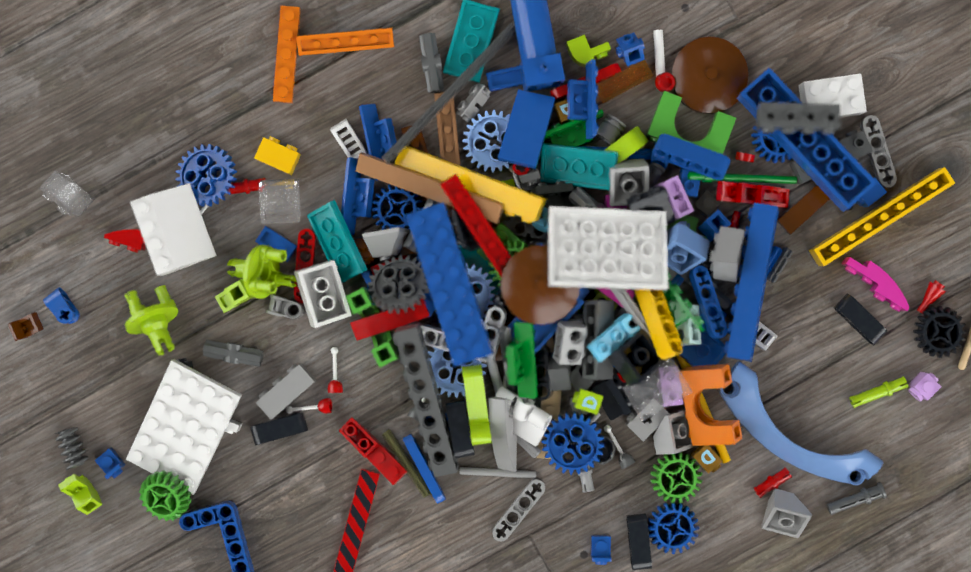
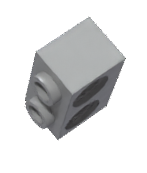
[553,321,588,365]

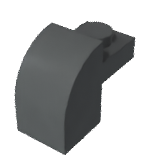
[516,165,541,191]

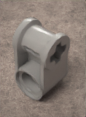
[266,294,305,319]

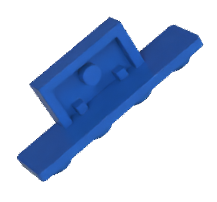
[567,59,598,139]
[359,104,397,181]
[341,157,375,235]

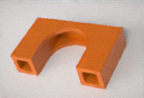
[679,364,742,446]

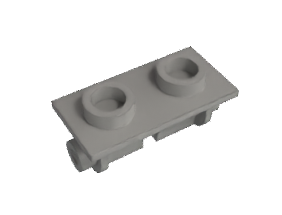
[456,83,491,122]

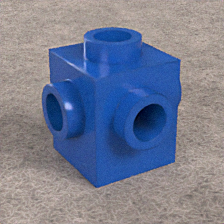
[615,32,645,66]

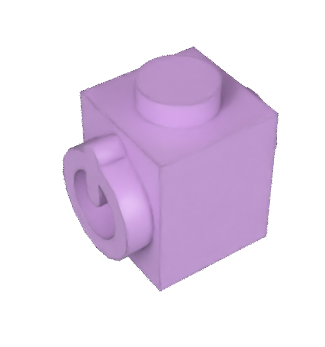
[908,372,941,402]

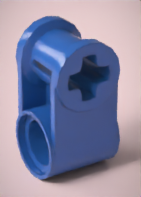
[43,287,79,324]

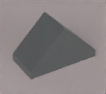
[548,351,572,391]

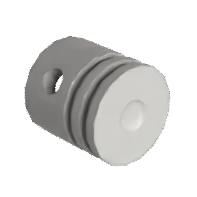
[596,114,627,145]

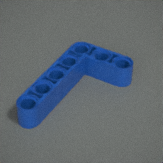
[179,501,254,572]

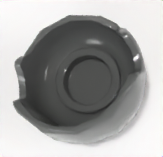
[586,435,616,465]

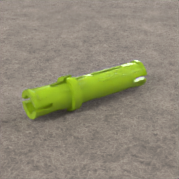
[849,376,908,408]

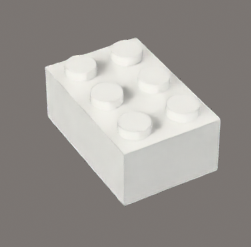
[799,73,867,118]
[294,260,352,328]

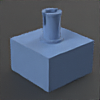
[667,221,709,275]

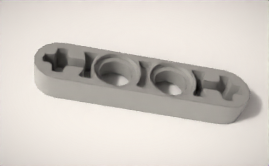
[860,115,897,188]
[492,478,545,542]

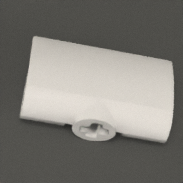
[495,386,552,446]

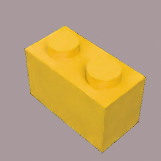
[254,136,301,175]

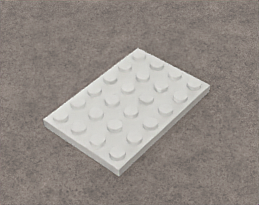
[548,207,668,290]
[126,359,242,495]

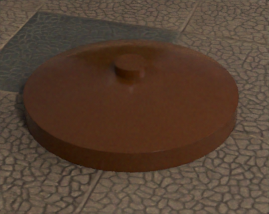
[671,37,748,114]
[501,245,580,324]

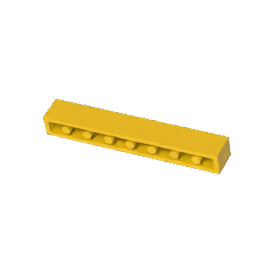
[394,145,547,224]
[808,167,955,267]

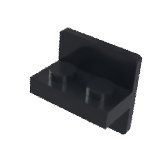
[592,372,643,421]

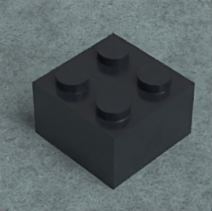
[608,329,666,387]

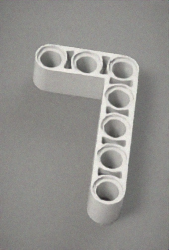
[406,306,507,362]

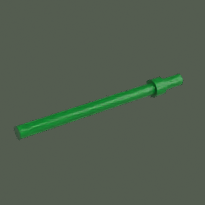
[687,172,797,184]

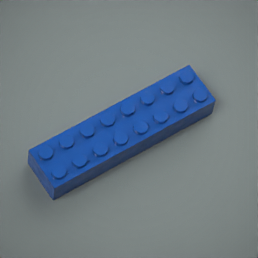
[737,68,877,212]
[406,202,494,366]
[724,203,779,362]

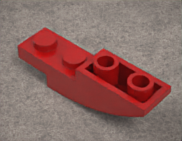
[104,229,146,253]
[339,417,408,485]

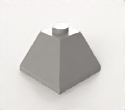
[610,159,649,206]
[363,227,411,261]
[653,409,696,455]
[762,489,812,538]

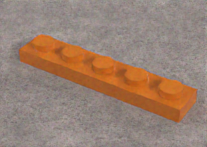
[273,6,301,104]
[296,27,394,56]

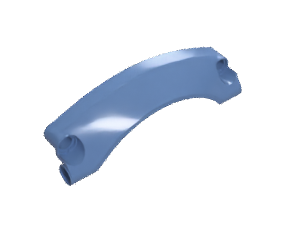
[717,361,883,485]

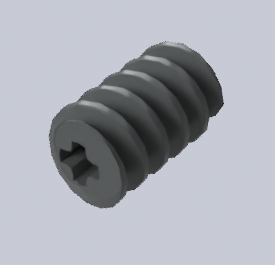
[55,427,89,470]

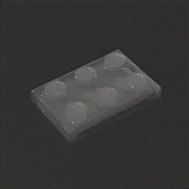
[622,358,693,421]

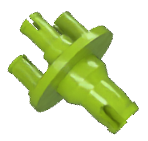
[227,245,297,299]
[124,285,179,355]

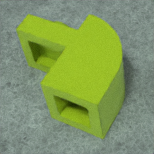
[566,35,611,67]
[215,279,253,313]
[58,474,102,515]

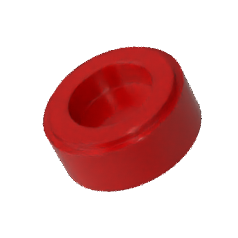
[655,72,675,92]
[735,152,755,163]

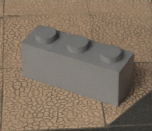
[256,363,317,420]

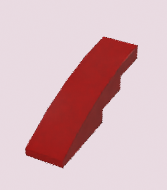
[716,181,790,208]
[350,299,430,340]

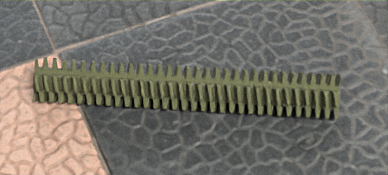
[382,430,431,498]

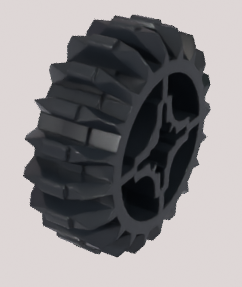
[913,306,967,358]

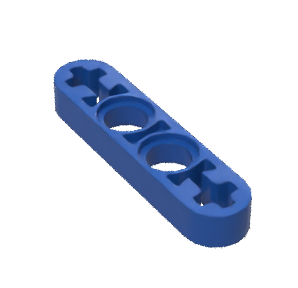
[689,265,728,340]
[403,434,446,504]

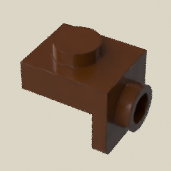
[354,238,376,268]
[8,312,44,341]

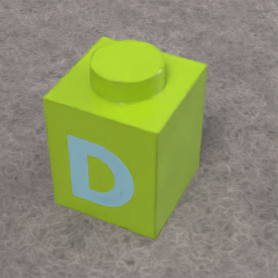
[572,388,603,415]

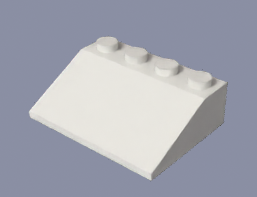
[130,183,217,276]

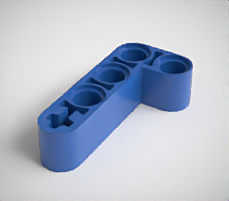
[651,134,730,180]

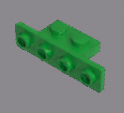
[544,109,604,147]
[662,272,705,332]
[505,321,538,399]

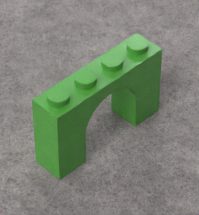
[646,91,736,154]
[345,287,399,368]

